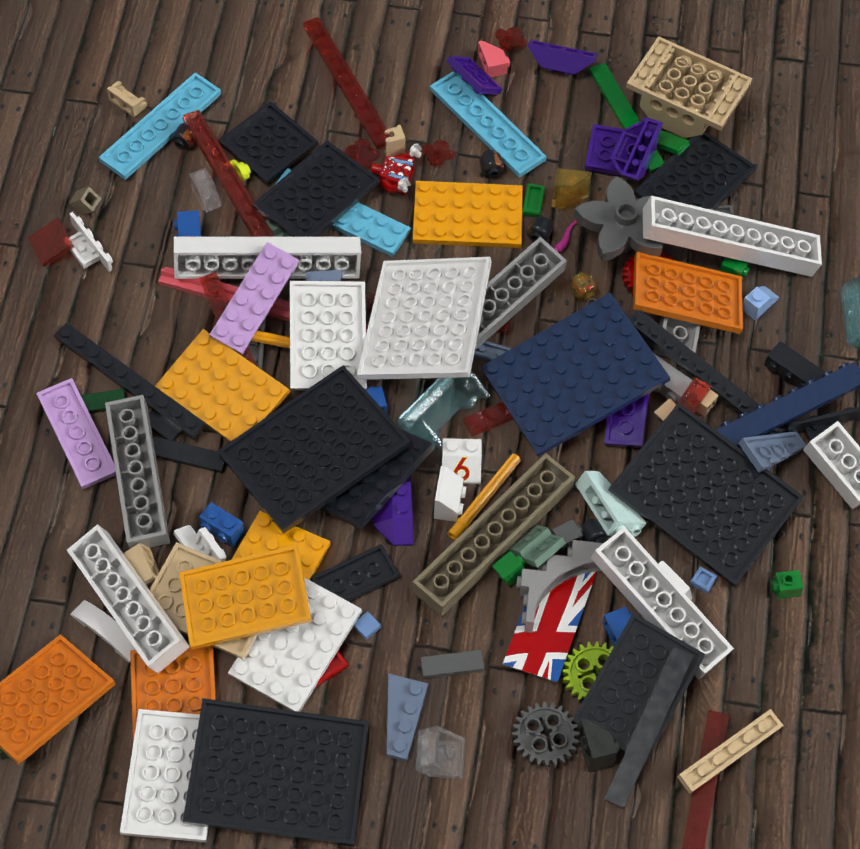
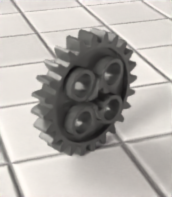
[512,702,580,769]

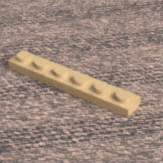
[677,709,783,794]

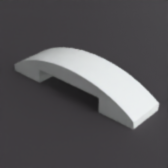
[70,600,136,663]

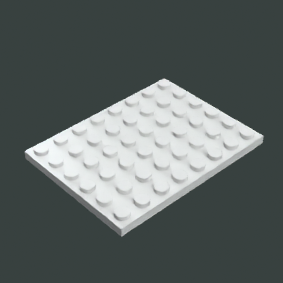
[357,257,492,380]

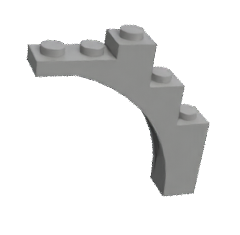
[516,540,603,633]

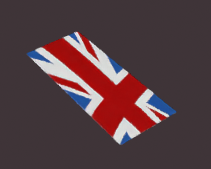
[503,560,597,682]

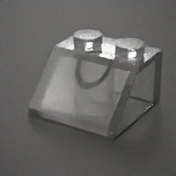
[416,726,465,779]

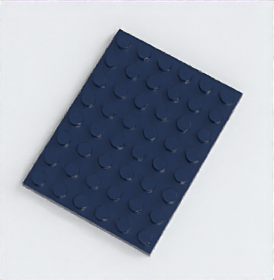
[481,293,670,457]

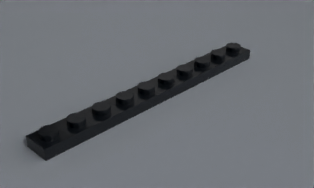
[629,310,787,435]
[54,322,206,439]

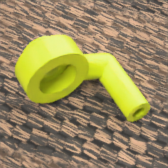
[217,159,251,181]

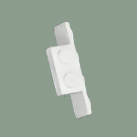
[64,212,113,272]
[173,525,227,562]

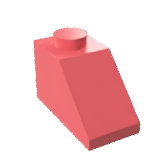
[478,40,510,77]

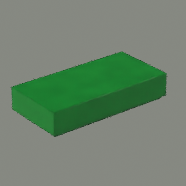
[657,130,690,155]
[522,183,545,218]

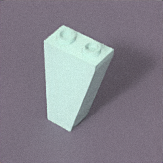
[575,471,646,537]

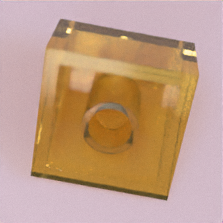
[551,168,592,209]

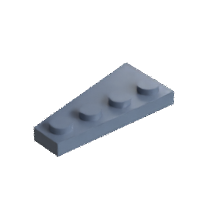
[387,673,428,762]

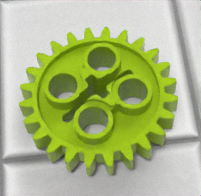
[562,641,614,703]

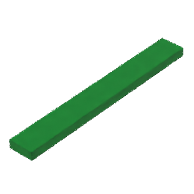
[589,63,664,174]

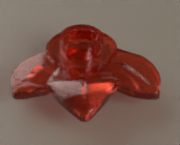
[495,27,528,51]
[344,139,380,169]
[422,140,456,166]

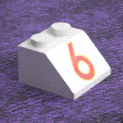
[442,438,482,484]

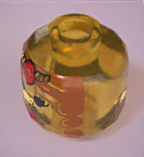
[570,272,597,301]

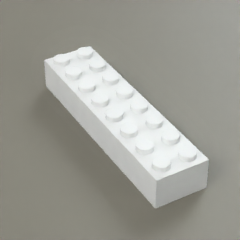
[67,524,190,673]
[591,527,734,680]

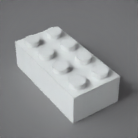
[803,421,860,509]

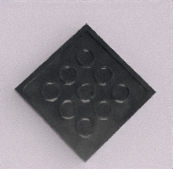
[218,101,319,185]

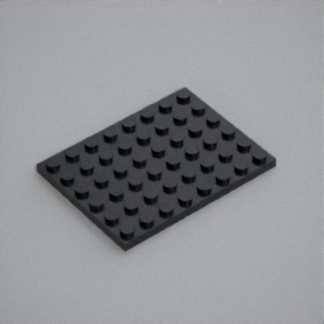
[218,365,411,534]
[608,403,804,587]
[183,698,369,846]

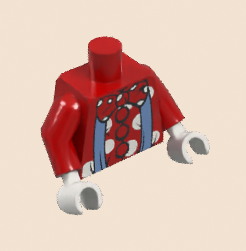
[371,144,422,195]

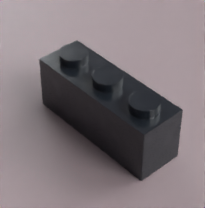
[764,341,826,389]

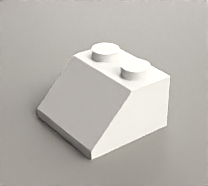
[434,466,466,522]

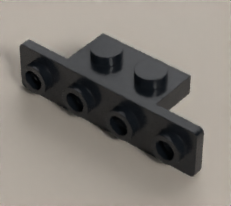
[785,407,860,442]

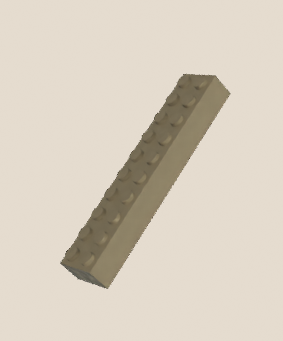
[412,453,575,617]

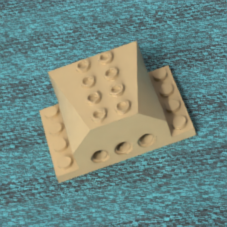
[626,36,753,138]

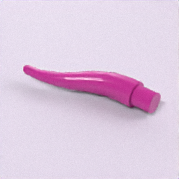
[553,220,577,254]

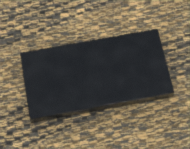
[311,544,400,602]

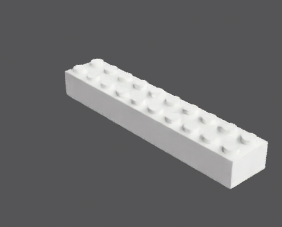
[643,196,822,277]
[174,237,361,279]

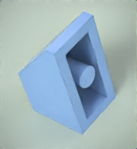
[742,286,779,320]

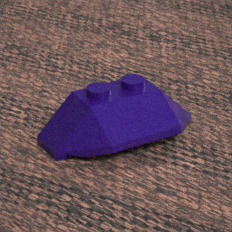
[528,39,598,75]
[610,117,663,181]
[373,477,413,546]

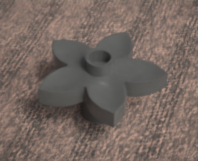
[574,176,668,261]

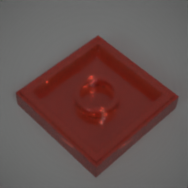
[28,217,74,267]

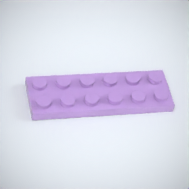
[209,242,299,355]
[36,378,116,490]

